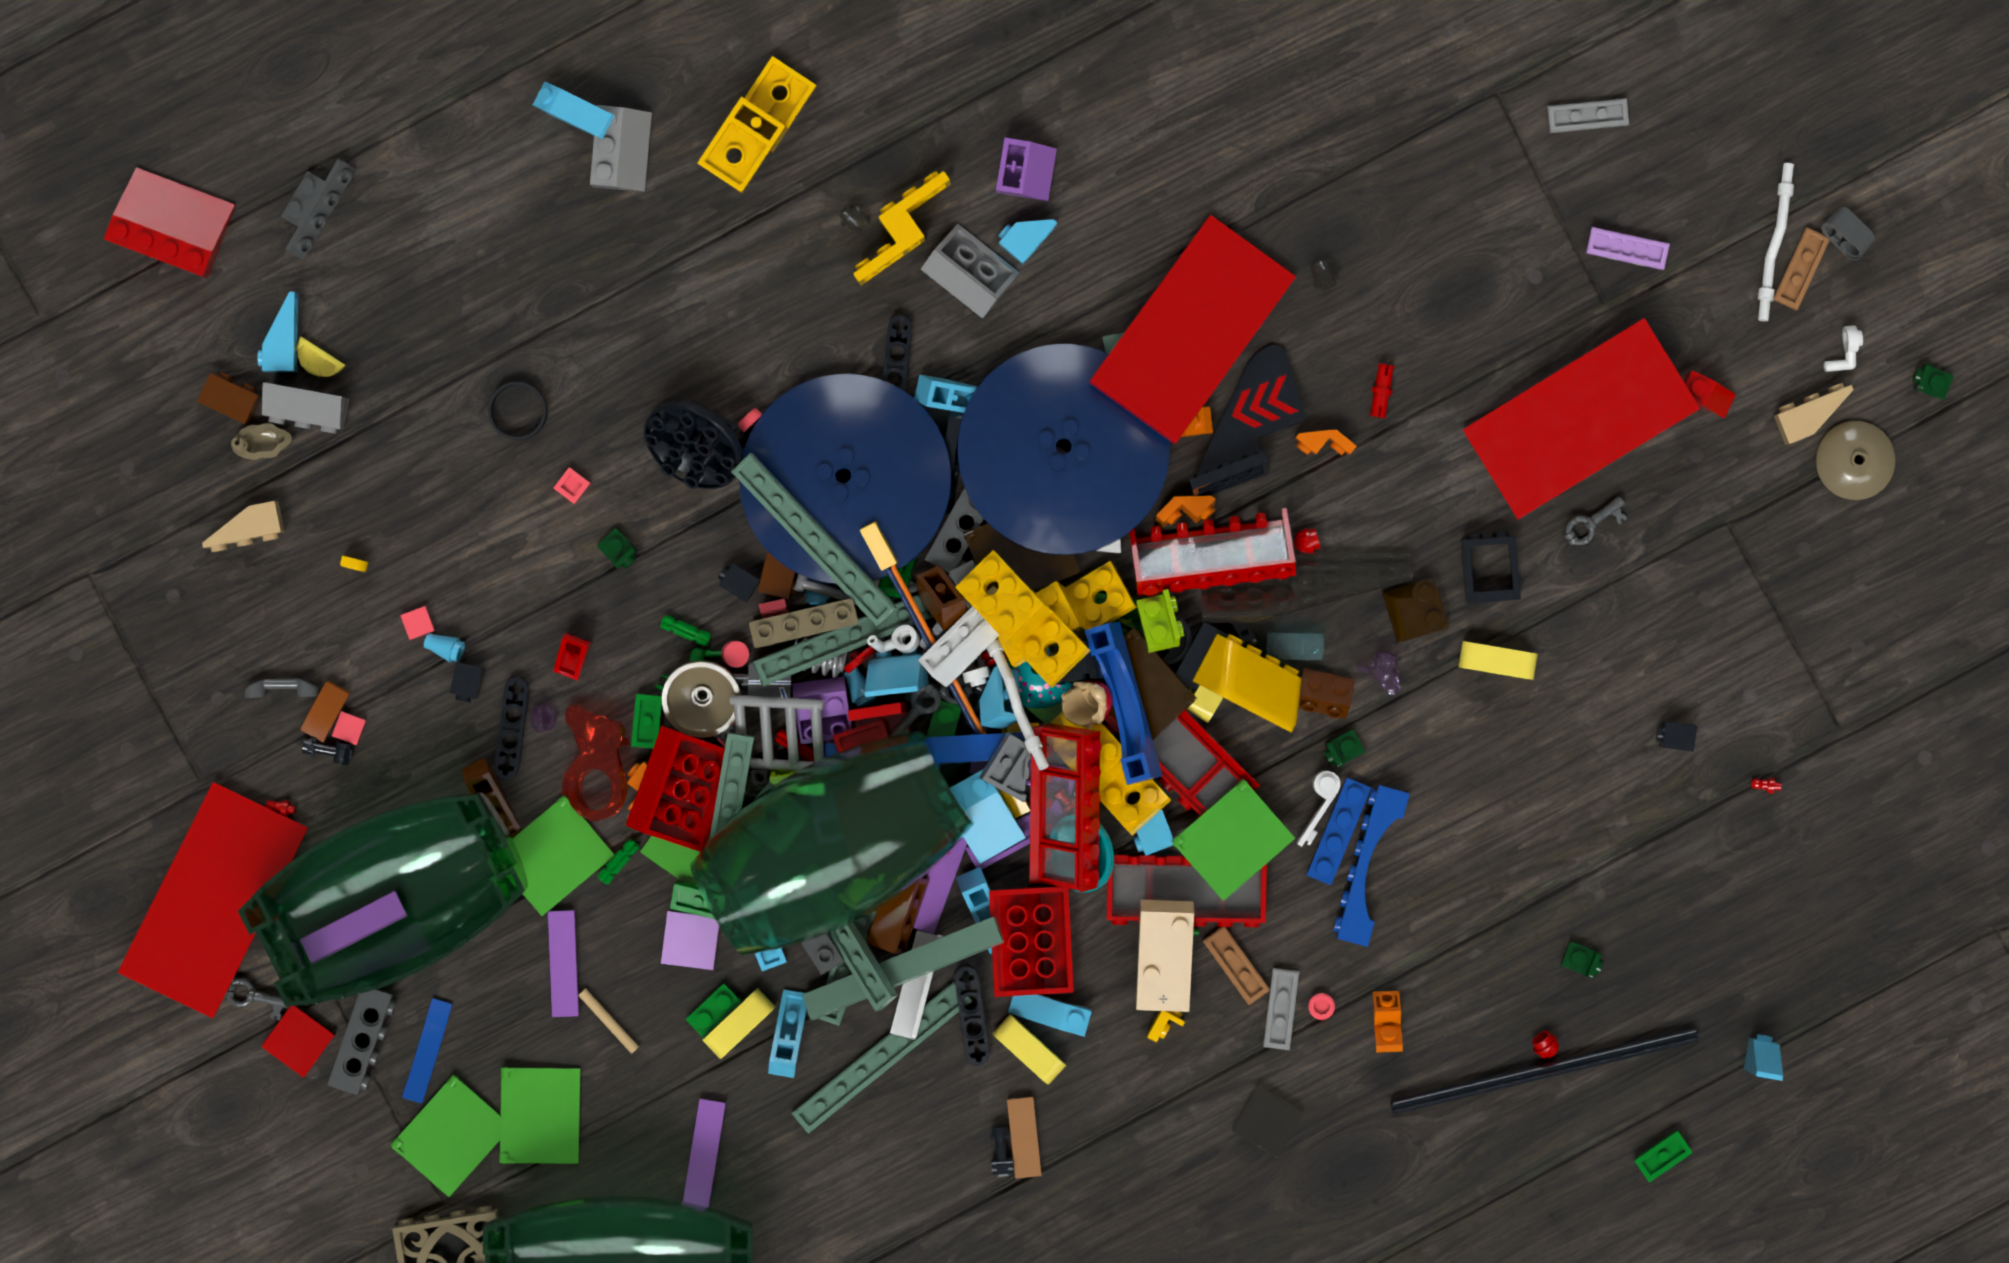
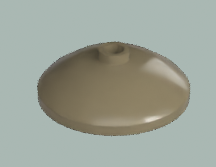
[1815,421,1895,500]
[662,661,741,738]

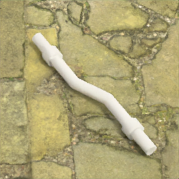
[1758,163,1794,321]
[986,639,1049,770]

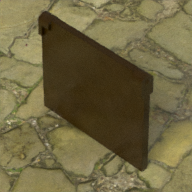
[963,524,1080,590]
[1099,627,1197,741]

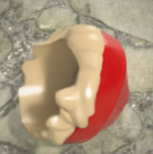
[1061,679,1112,730]

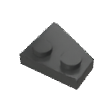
[980,732,1031,803]

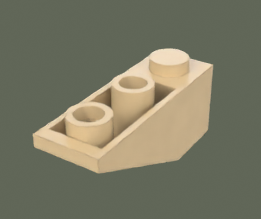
[1774,383,1853,445]
[202,501,285,552]

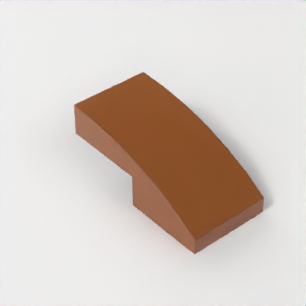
[300,680,350,742]

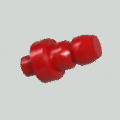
[1751,778,1782,794]
[265,800,296,817]

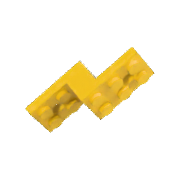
[698,56,817,193]
[853,171,951,286]
[955,550,1091,688]
[997,561,1137,668]
[1047,711,1171,835]

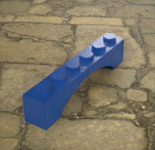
[1085,622,1162,785]
[1333,785,1410,947]

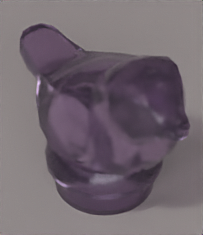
[1356,651,1403,695]

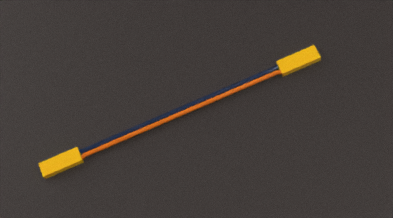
[860,521,1030,818]

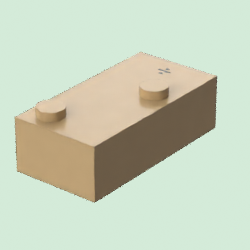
[1136,900,1194,1012]

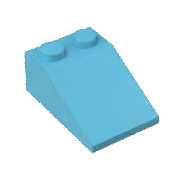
[865,649,929,697]
[939,769,1026,864]

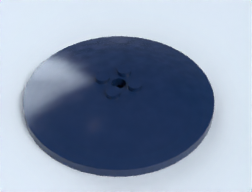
[958,344,1170,555]
[740,374,951,585]

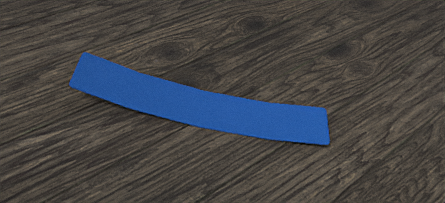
[402,998,452,1103]

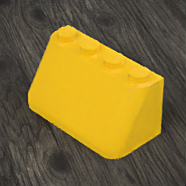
[1193,634,1302,733]

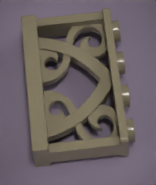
[749,599,859,648]
[392,1205,508,1263]

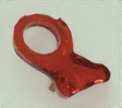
[562,705,629,821]

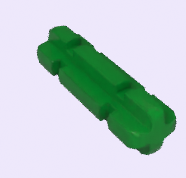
[660,615,711,646]
[597,839,640,885]

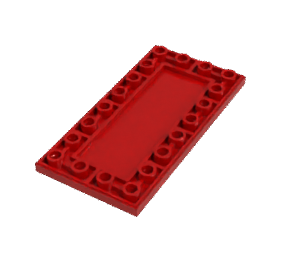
[1089,215,1296,444]
[1463,318,1700,519]
[117,782,309,1019]

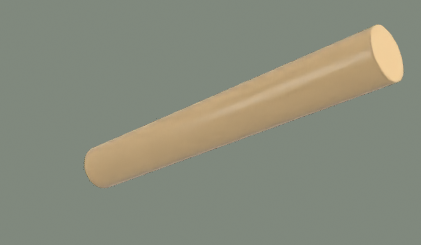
[578,989,639,1054]

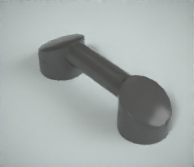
[244,678,319,698]

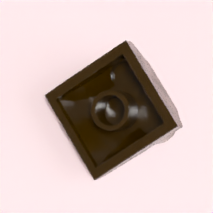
[1382,577,1449,643]

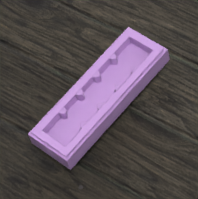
[1586,227,1670,270]

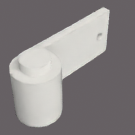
[1296,770,1340,847]

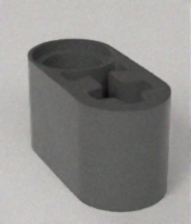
[1821,207,1875,260]

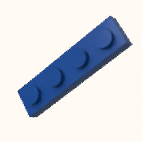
[1306,778,1371,885]

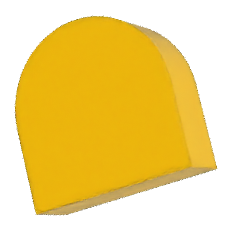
[340,555,369,572]

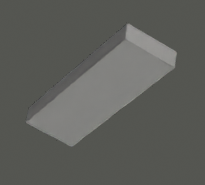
[1547,98,1629,133]
[1263,968,1299,1050]

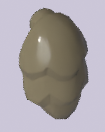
[231,423,292,460]

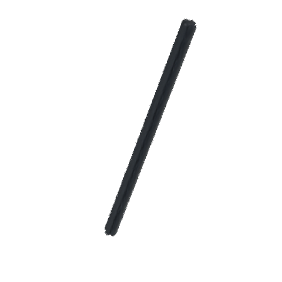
[1390,1027,1699,1114]

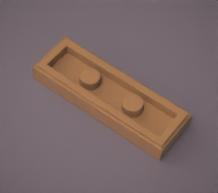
[1773,227,1830,311]
[1202,927,1270,1005]
[1007,1096,1042,1179]

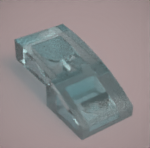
[1267,633,1324,660]

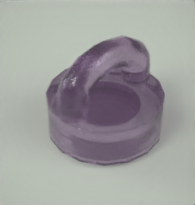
[531,705,556,732]

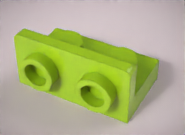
[1136,589,1184,653]

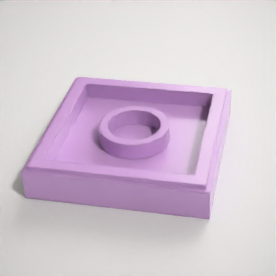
[661,911,720,970]

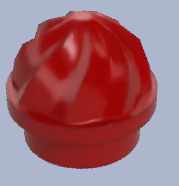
[1294,528,1320,554]
[1532,1031,1559,1058]

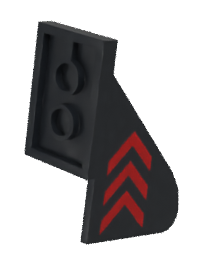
[1189,345,1306,496]

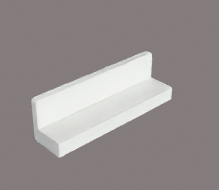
[918,586,999,687]
[890,931,943,1040]

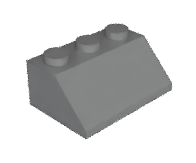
[590,105,652,192]
[921,224,1019,318]
[262,382,349,434]

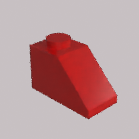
[1684,370,1736,419]

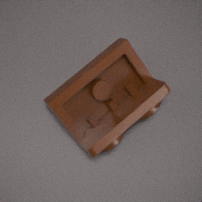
[1299,668,1355,719]

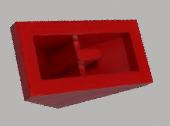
[553,633,593,681]

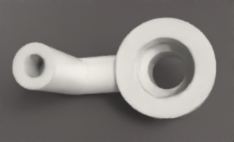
[1824,325,1863,372]
[867,625,920,653]
[962,650,991,687]

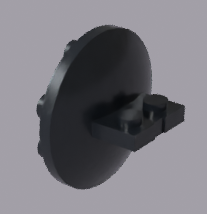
[644,400,743,489]

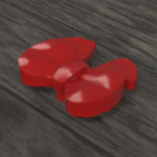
[843,646,876,674]

